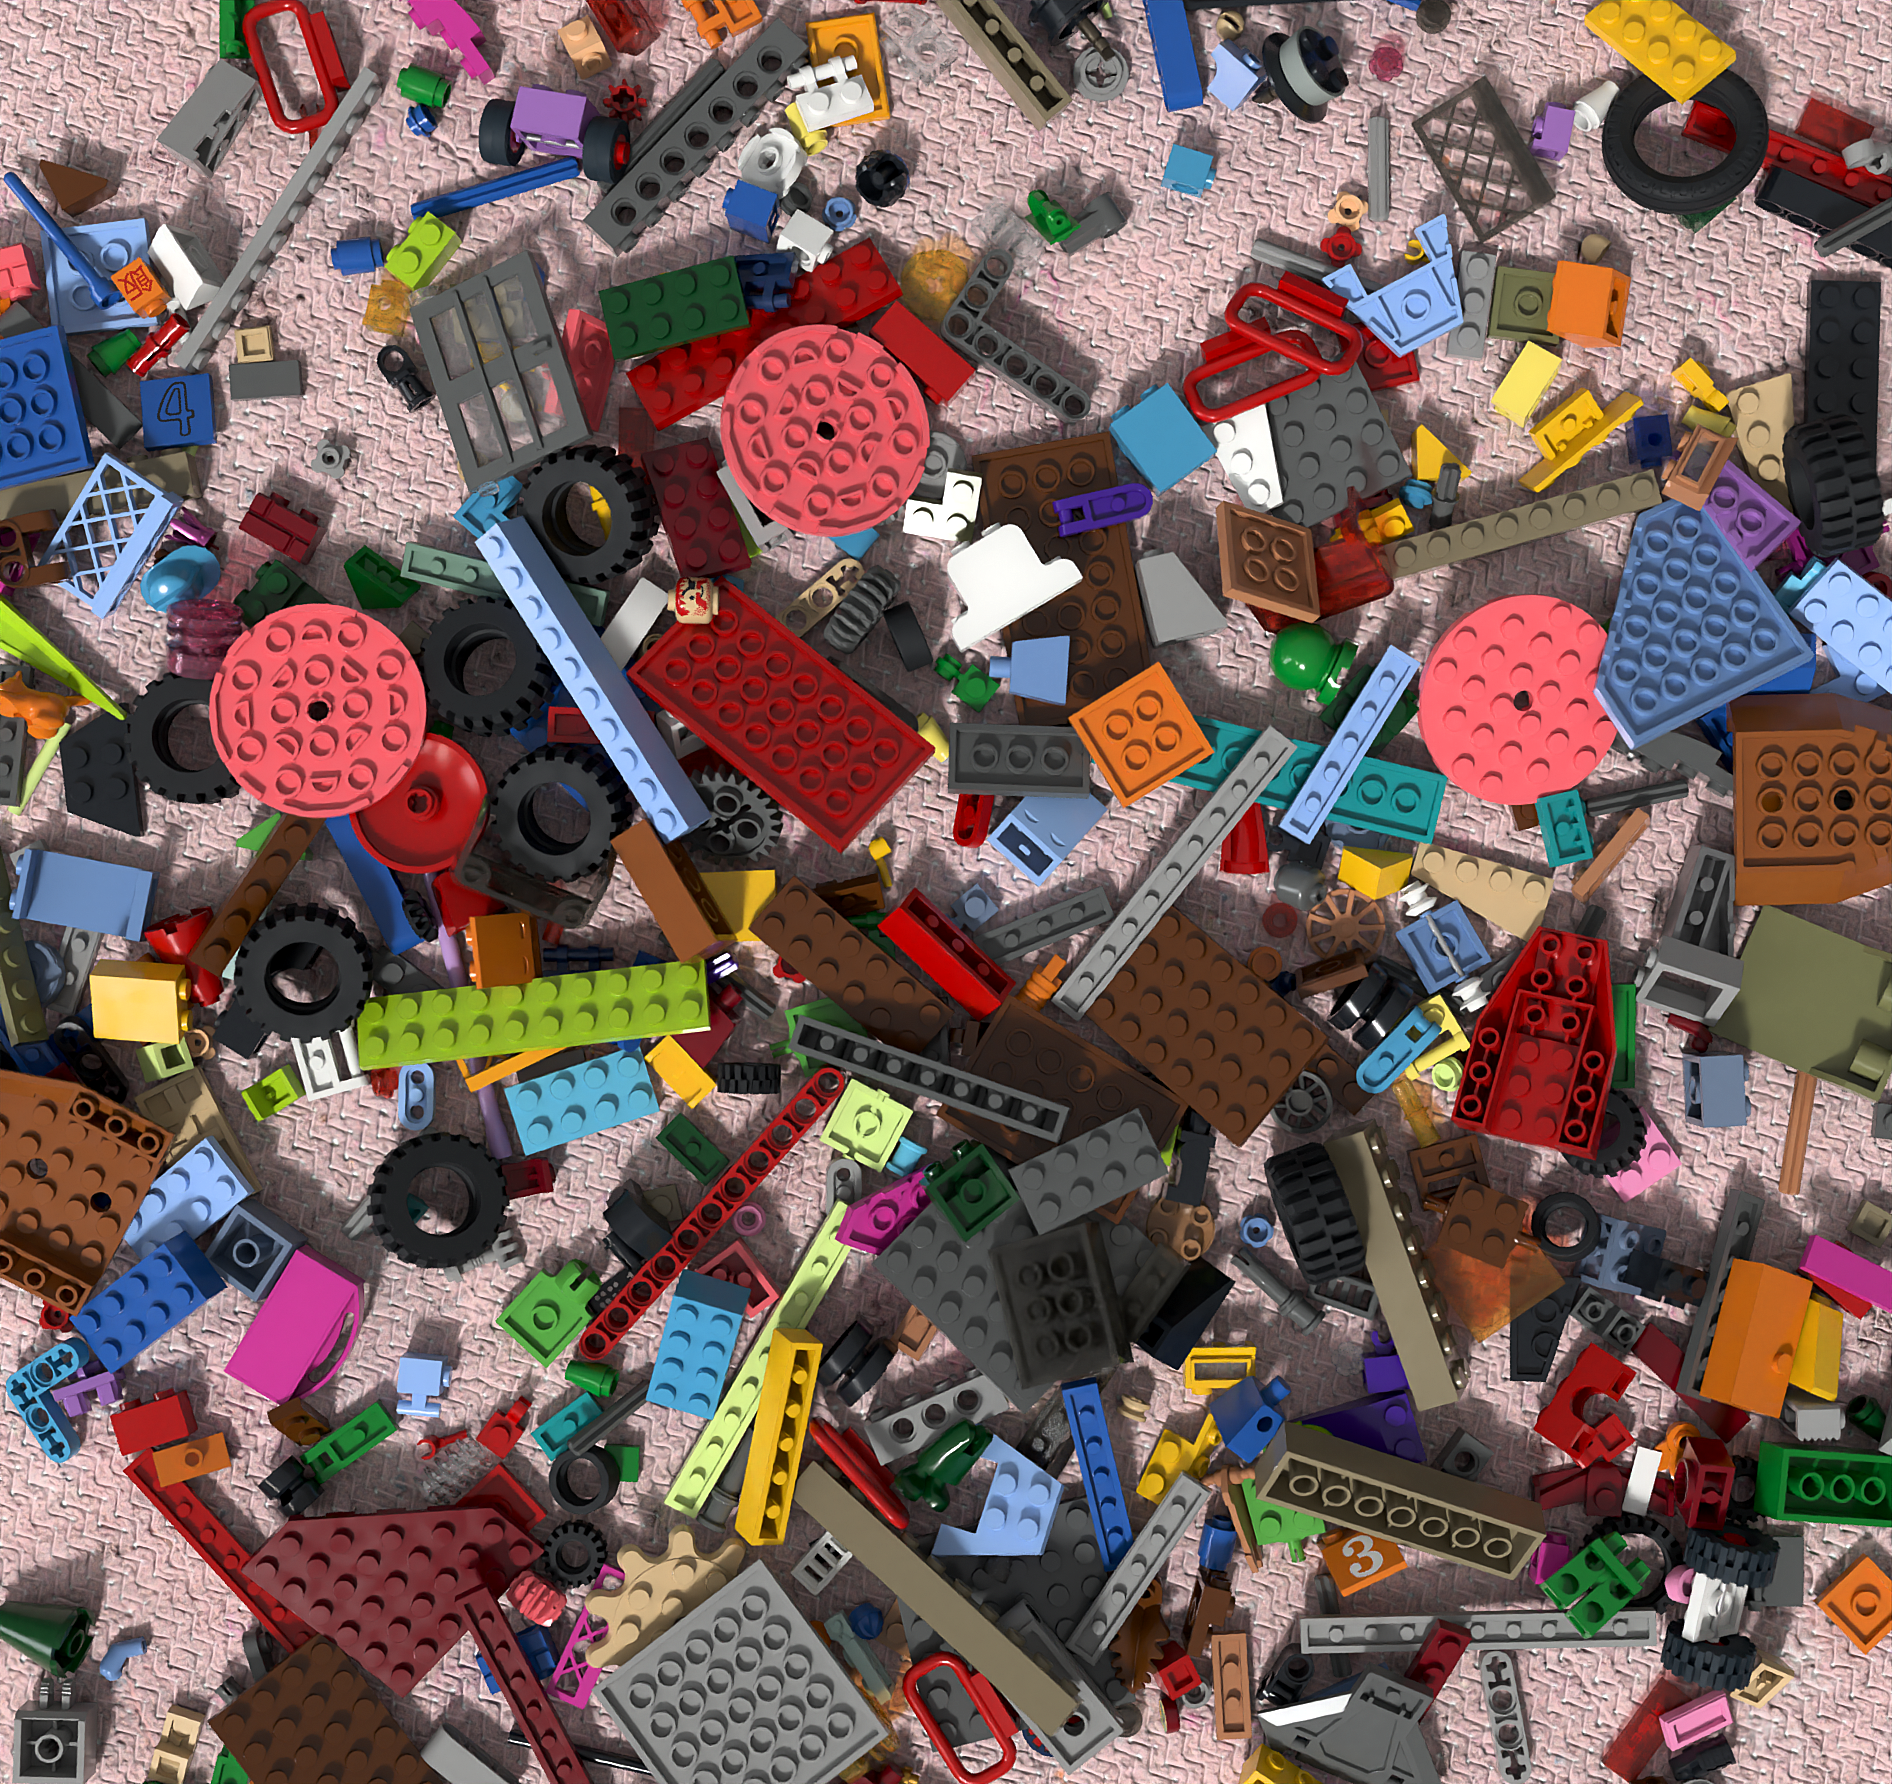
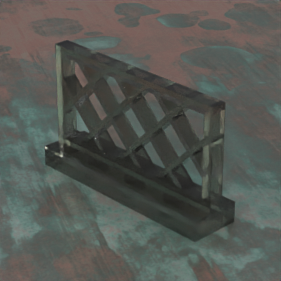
[1411,76,1556,245]

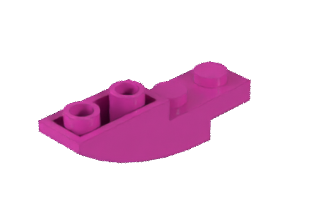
[399,0,496,85]

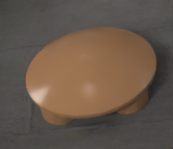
[1146,1197,1215,1263]

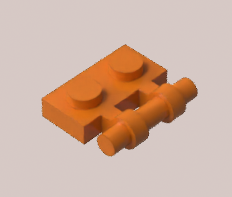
[681,0,763,49]

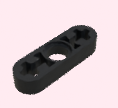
[53,1016,129,1104]

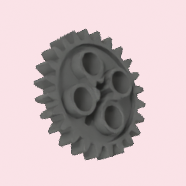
[680,764,784,867]

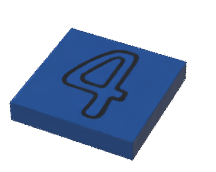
[140,373,217,452]

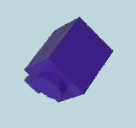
[1359,1329,1410,1394]

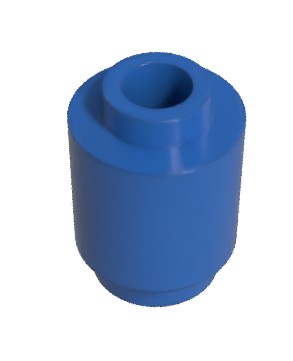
[331,236,384,276]
[1197,1515,1237,1571]

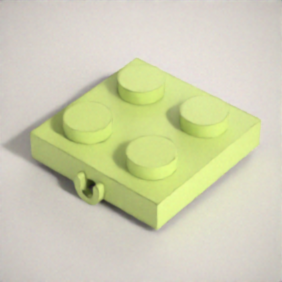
[819,1077,914,1173]

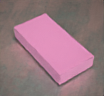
[1658,1690,1734,1751]

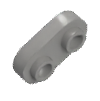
[825,1156,862,1215]

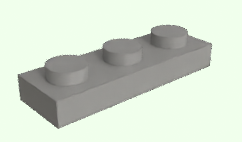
[1445,250,1497,361]

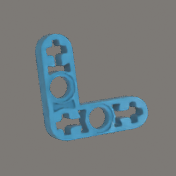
[6,1337,89,1463]

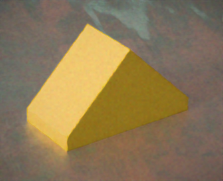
[1411,424,1472,483]
[1337,846,1413,900]

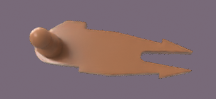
[1199,1463,1263,1573]

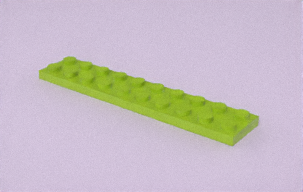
[357,960,711,1071]

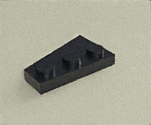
[1510,1274,1582,1382]

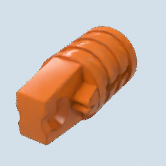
[1014,954,1067,1013]

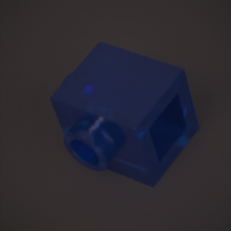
[1625,414,1673,470]

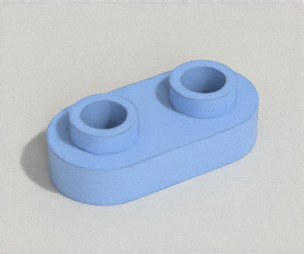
[398,1063,436,1130]

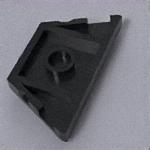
[59,702,144,837]

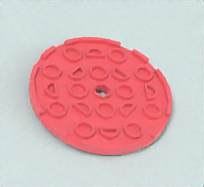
[720,324,930,537]
[1417,594,1618,805]
[209,604,428,818]

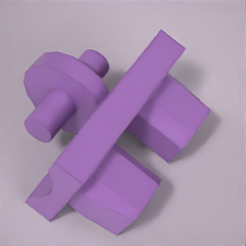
[52,1359,126,1417]

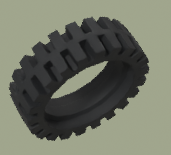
[1578,1512,1686,1615]

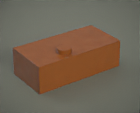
[610,818,738,964]

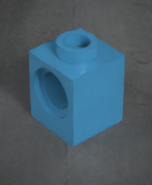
[1160,144,1217,198]

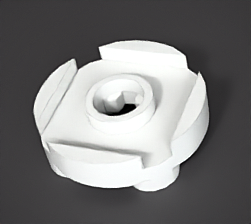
[738,128,808,199]

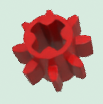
[603,79,648,125]

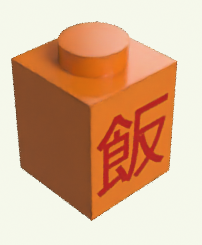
[111,257,173,319]

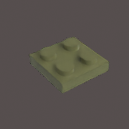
[1487,266,1560,347]

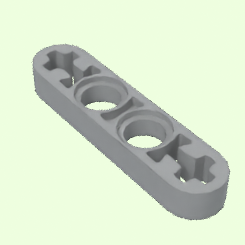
[1478,1649,1531,1784]

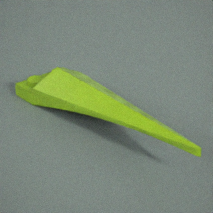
[0,594,127,720]

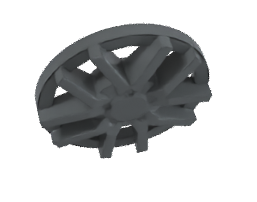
[1270,1070,1333,1134]

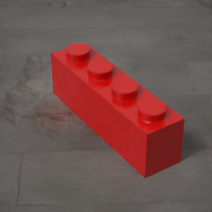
[877,887,1016,1022]

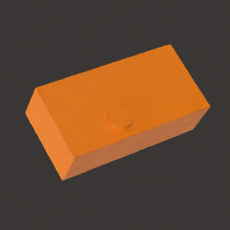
[1699,1258,1813,1419]

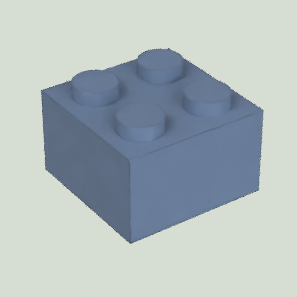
[1682,1051,1751,1128]
[204,1198,309,1302]

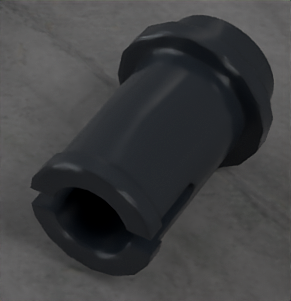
[602,1231,645,1273]

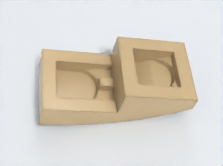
[148,1704,205,1784]

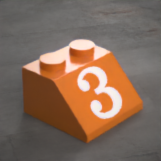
[1316,1528,1408,1597]

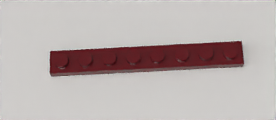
[454,1581,594,1784]

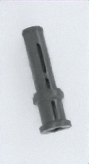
[1230,1245,1326,1337]
[696,1426,754,1534]

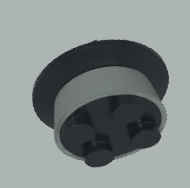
[1252,26,1349,124]

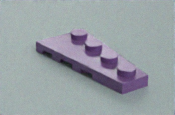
[1669,433,1801,573]

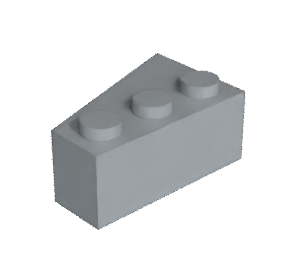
[156,59,263,179]

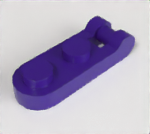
[1052,483,1153,537]

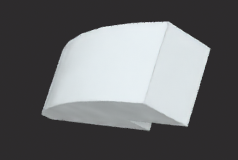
[600,577,668,671]

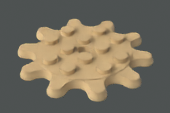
[585,1524,746,1668]

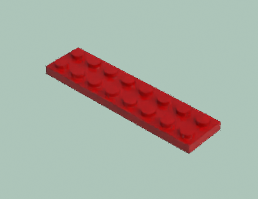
[626,237,903,432]

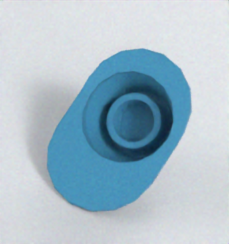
[140,545,221,614]

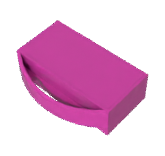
[224,1245,366,1405]

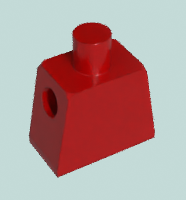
[431,857,515,937]

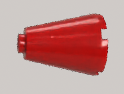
[143,906,225,1007]

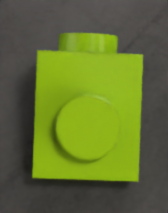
[241,1064,306,1121]

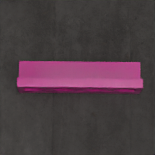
[546,1562,625,1710]

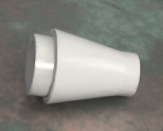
[1572,81,1621,132]

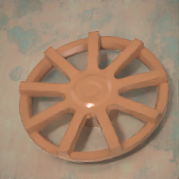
[1306,888,1385,959]

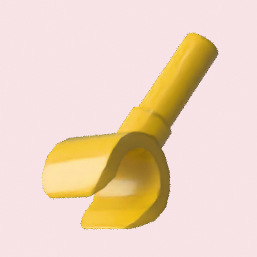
[1404,239,1453,265]
[869,836,892,888]

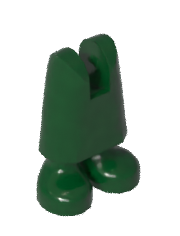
[894,1418,993,1513]

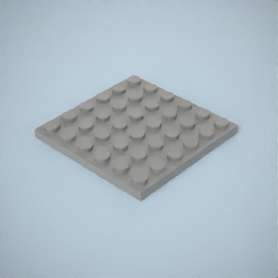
[592,1557,890,1784]

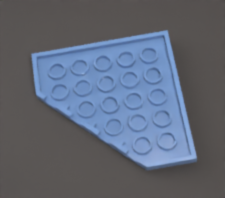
[1593,499,1814,750]

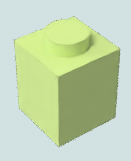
[135,1036,194,1083]

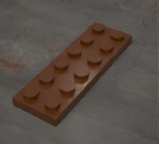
[748,874,955,1055]

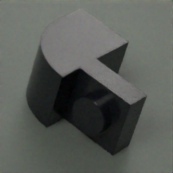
[603,1178,674,1261]

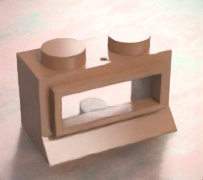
[1661,424,1739,512]

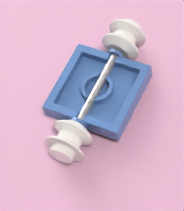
[1395,880,1492,1013]

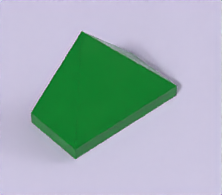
[343,545,421,610]

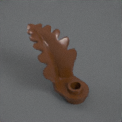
[1108,1573,1170,1694]

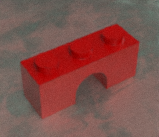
[1533,1342,1637,1460]

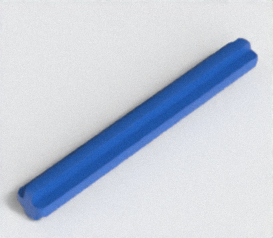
[410,156,580,220]

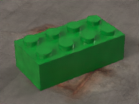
[1753,1441,1892,1528]

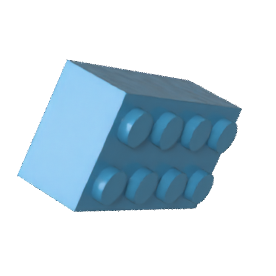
[645,1269,751,1420]

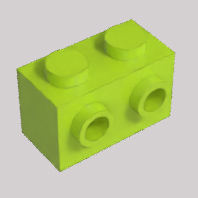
[384,211,463,297]

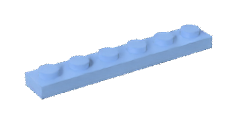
[1278,645,1421,844]

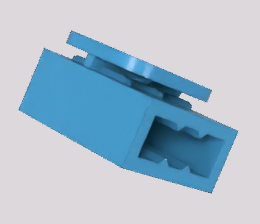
[1108,383,1217,498]

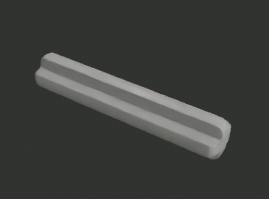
[1368,116,1389,222]

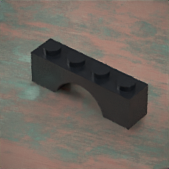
[212,942,324,1060]

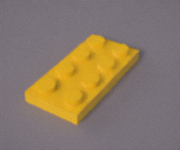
[1584,0,1736,104]

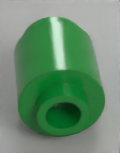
[397,63,452,109]

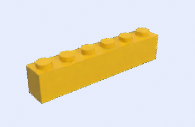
[734,1328,823,1545]

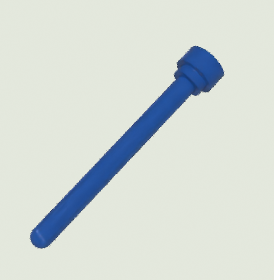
[4,172,122,310]

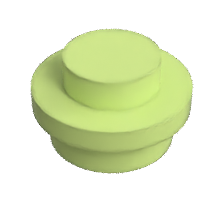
[1432,1056,1464,1092]

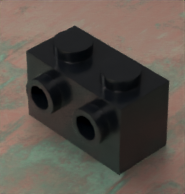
[1623,1249,1710,1309]

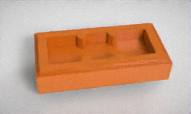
[152,1432,231,1488]

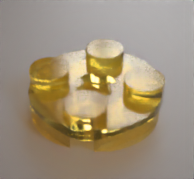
[901,249,969,322]

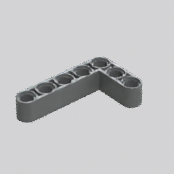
[940,249,1091,423]

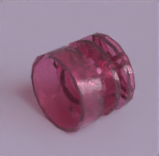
[166,599,243,679]

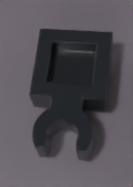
[1266,825,1332,870]

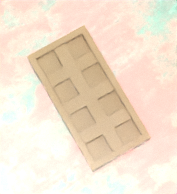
[134,1065,263,1198]

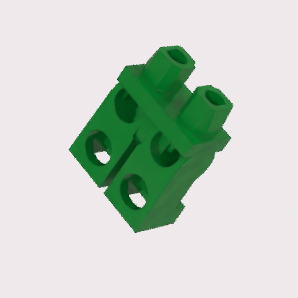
[1538,1531,1651,1639]

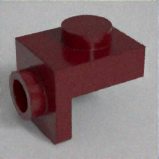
[497,1157,556,1200]

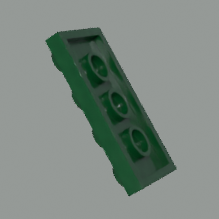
[598,255,752,362]

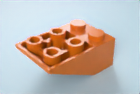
[466,911,543,989]

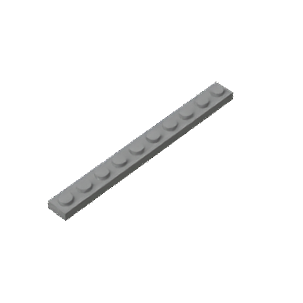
[173,66,383,375]
[1050,724,1297,1022]
[1299,1607,1657,1654]

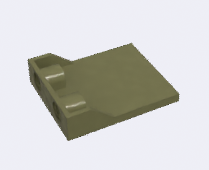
[1708,905,1892,1103]

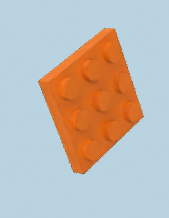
[1068,662,1214,808]

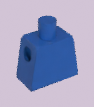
[1208,1375,1292,1463]

